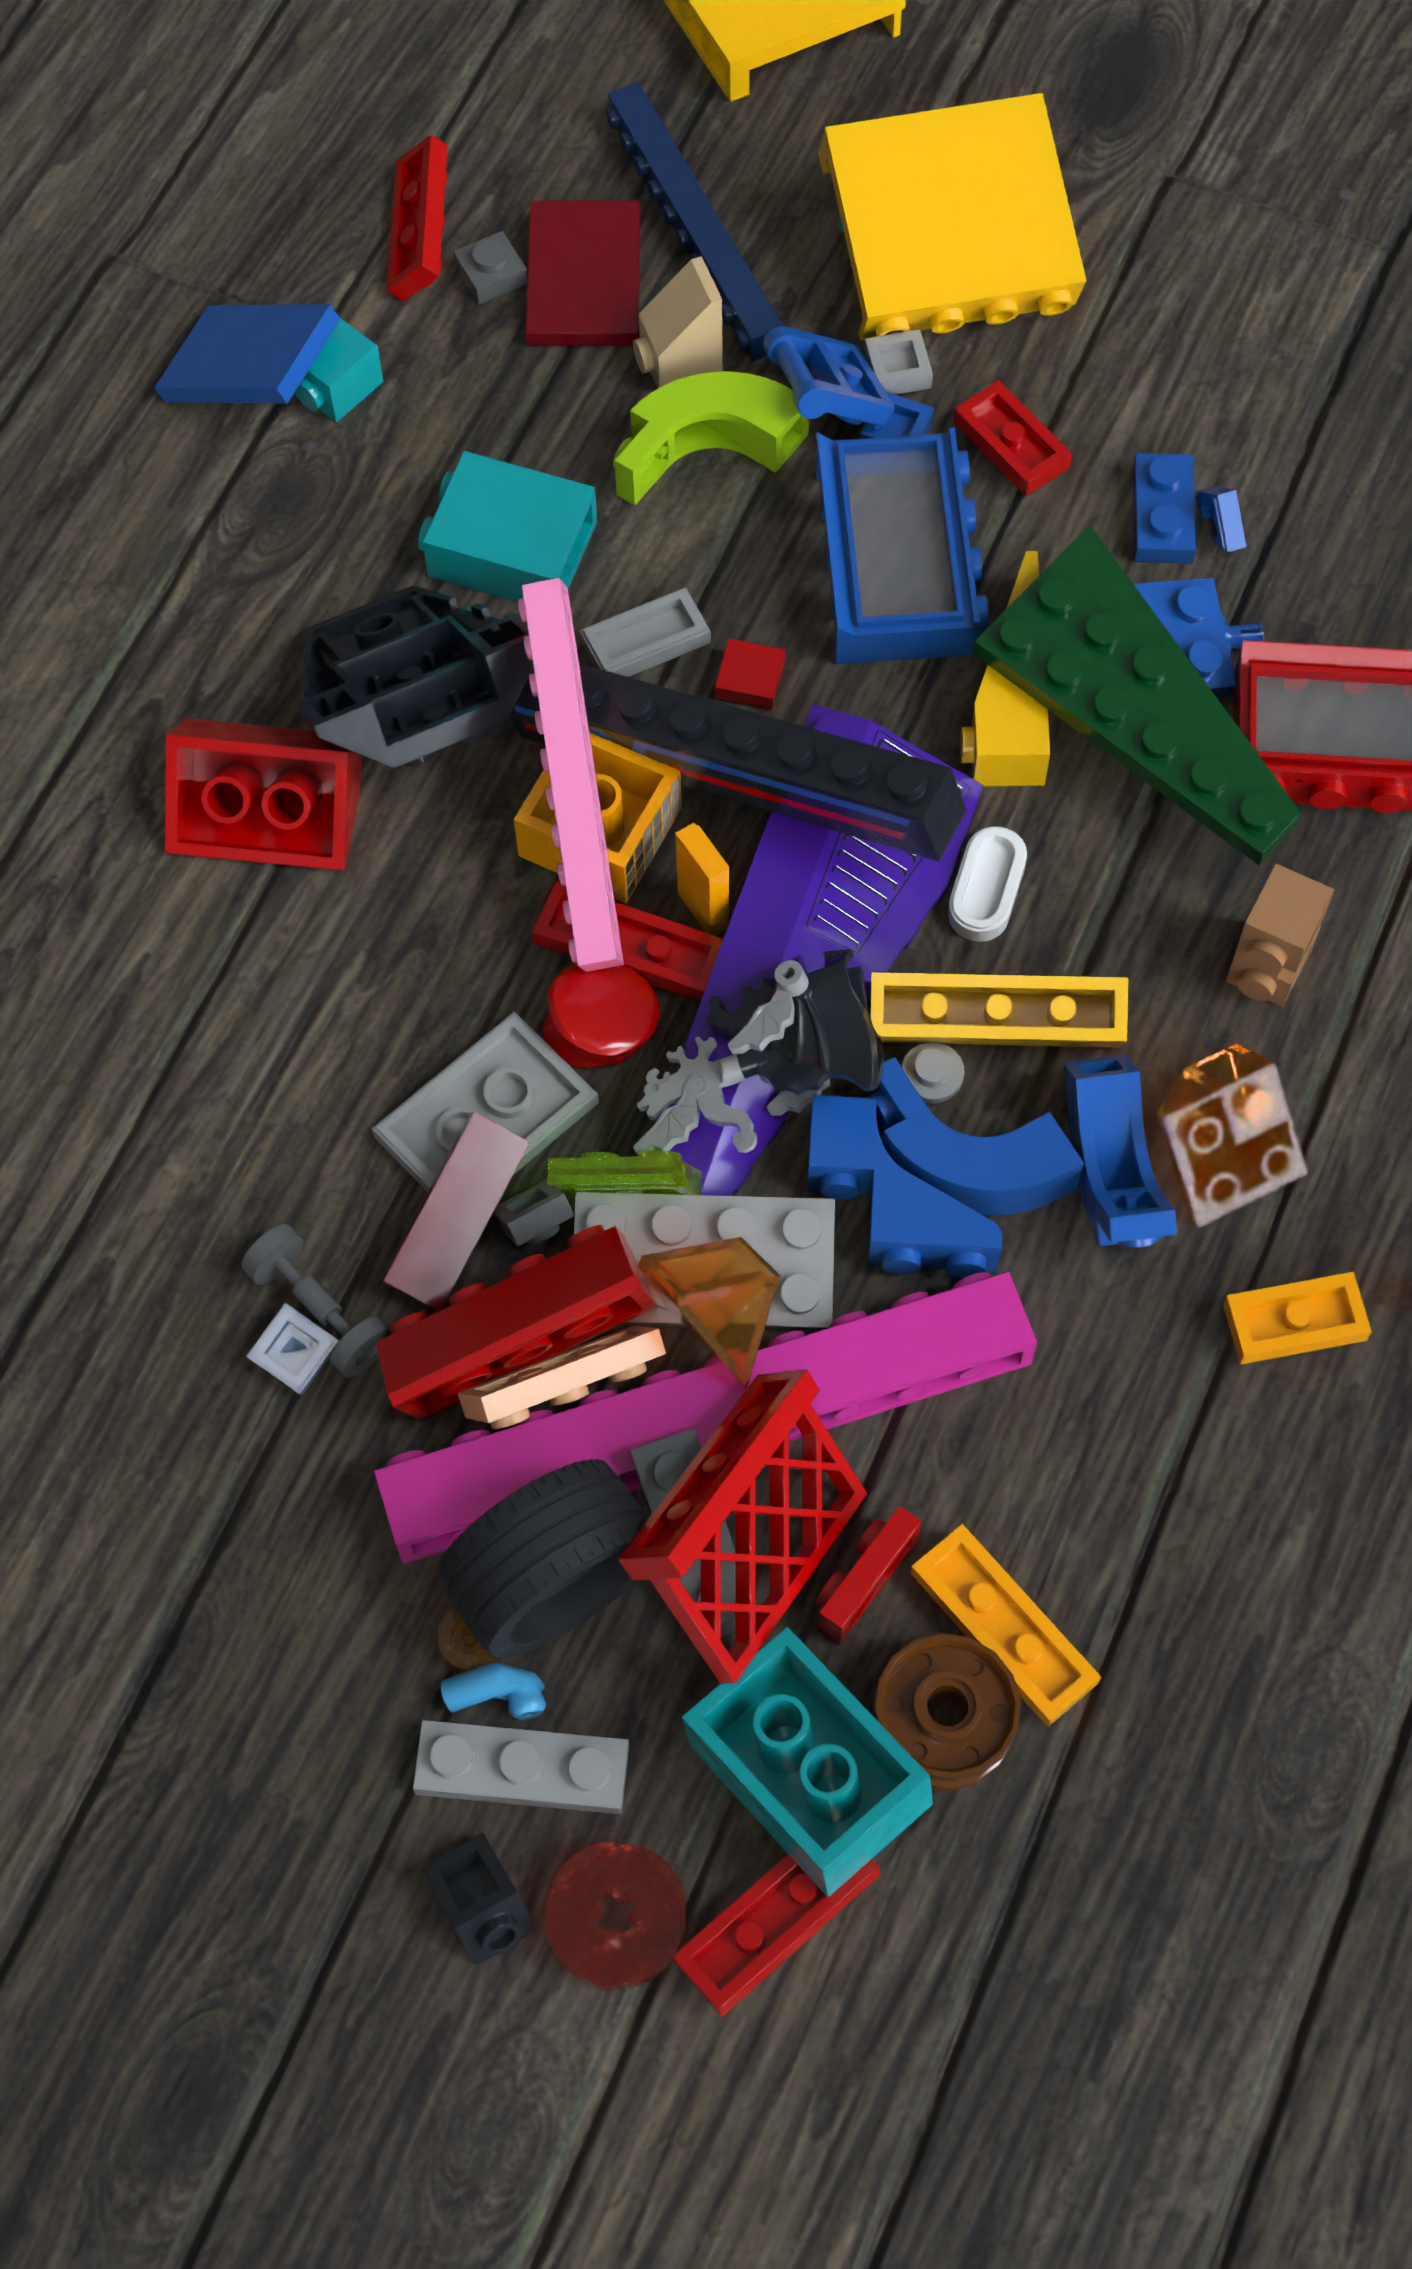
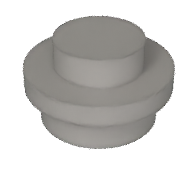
[902,1042,965,1104]

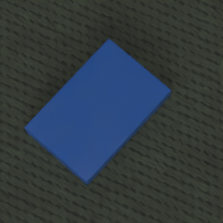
[154,304,340,404]

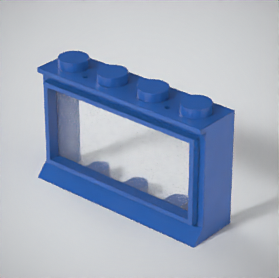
[815,427,989,664]

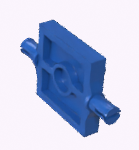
[1134,578,1264,697]

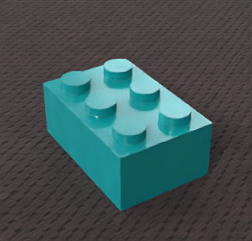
[682,1627,933,1897]

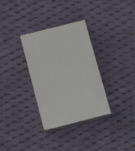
[372,1012,599,1192]

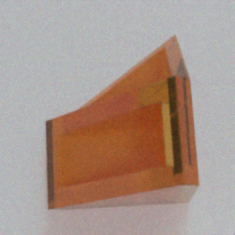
[638,1237,781,1389]

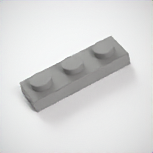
[413,1720,629,1815]

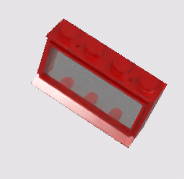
[1232,640,1412,813]

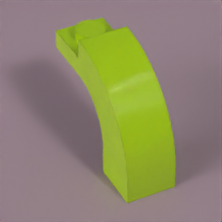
[613,371,809,506]

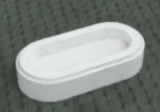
[948,827,1027,942]

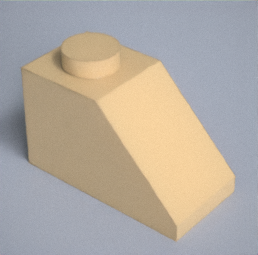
[633,256,723,388]

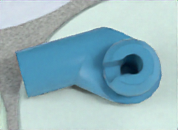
[441,1662,546,1720]

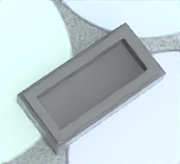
[579,587,711,677]

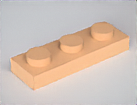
[458,1325,666,1429]

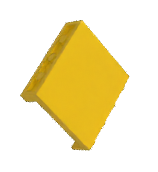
[664,0,906,102]
[818,93,1087,340]

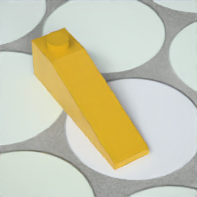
[960,551,1050,786]

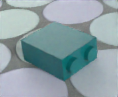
[418,451,597,602]

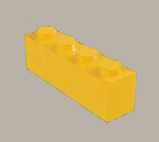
[871,972,1128,1048]

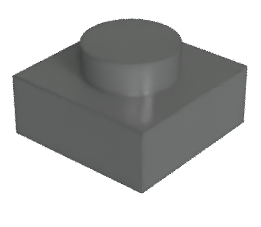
[453,231,528,305]
[493,1179,575,1246]

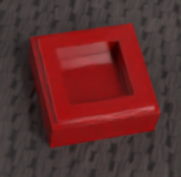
[715,638,786,710]

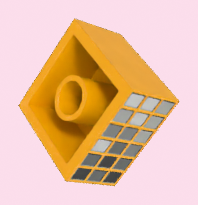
[513,732,682,904]

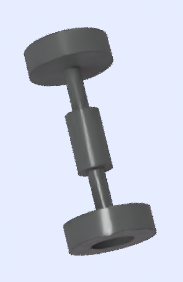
[241,1224,392,1378]

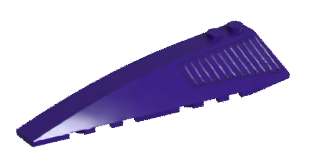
[635,704,983,1196]

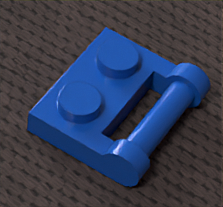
[763,326,895,427]

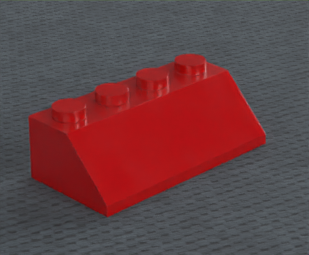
[376,1225,658,1421]

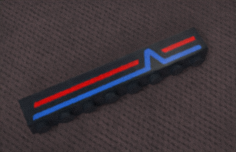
[509,663,967,862]

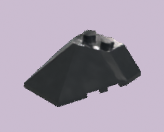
[298,585,534,768]

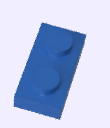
[1133,453,1196,564]

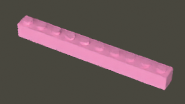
[518,578,624,972]

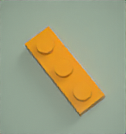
[910,1524,1101,1727]

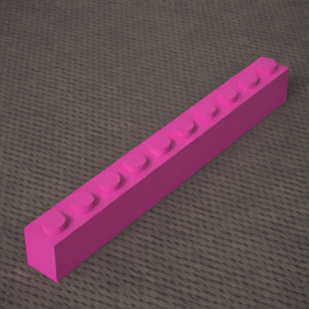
[374,1272,1037,1564]

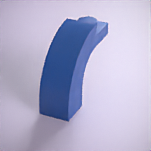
[1063,1054,1177,1248]
[867,1057,1084,1216]

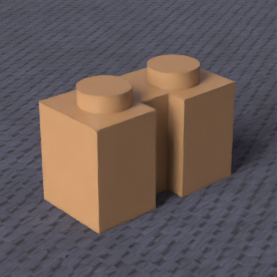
[1226,864,1335,1007]

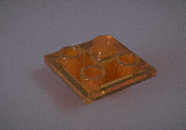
[1157,1043,1308,1228]

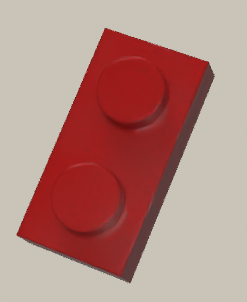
[953,380,1072,496]
[816,1506,922,1646]

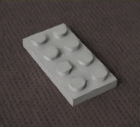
[574,1192,835,1331]

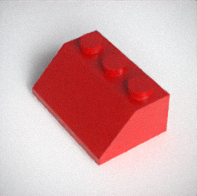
[165,718,362,871]

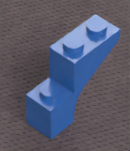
[807,1095,1002,1278]

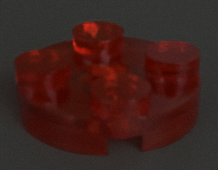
[545,1842,686,1991]

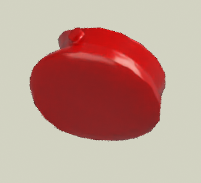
[543,963,660,1068]

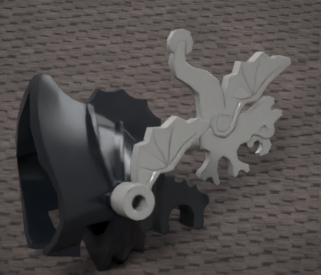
[633,949,884,1156]

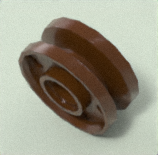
[872,1633,1021,1792]

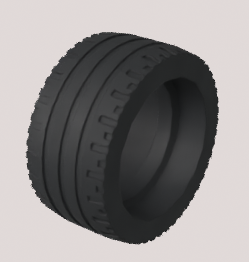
[438,1459,648,1658]

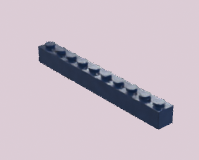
[605,82,783,362]

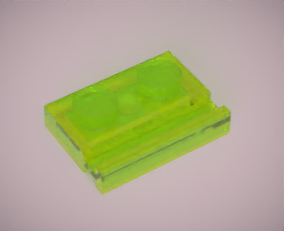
[547,1151,702,1197]

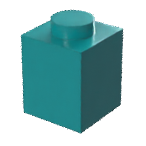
[295,318,384,423]

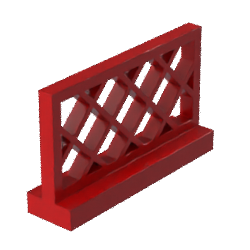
[618,1369,868,1684]

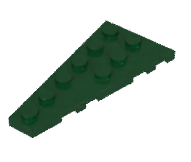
[973,525,1301,866]

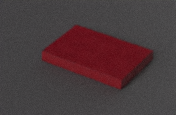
[526,200,641,346]

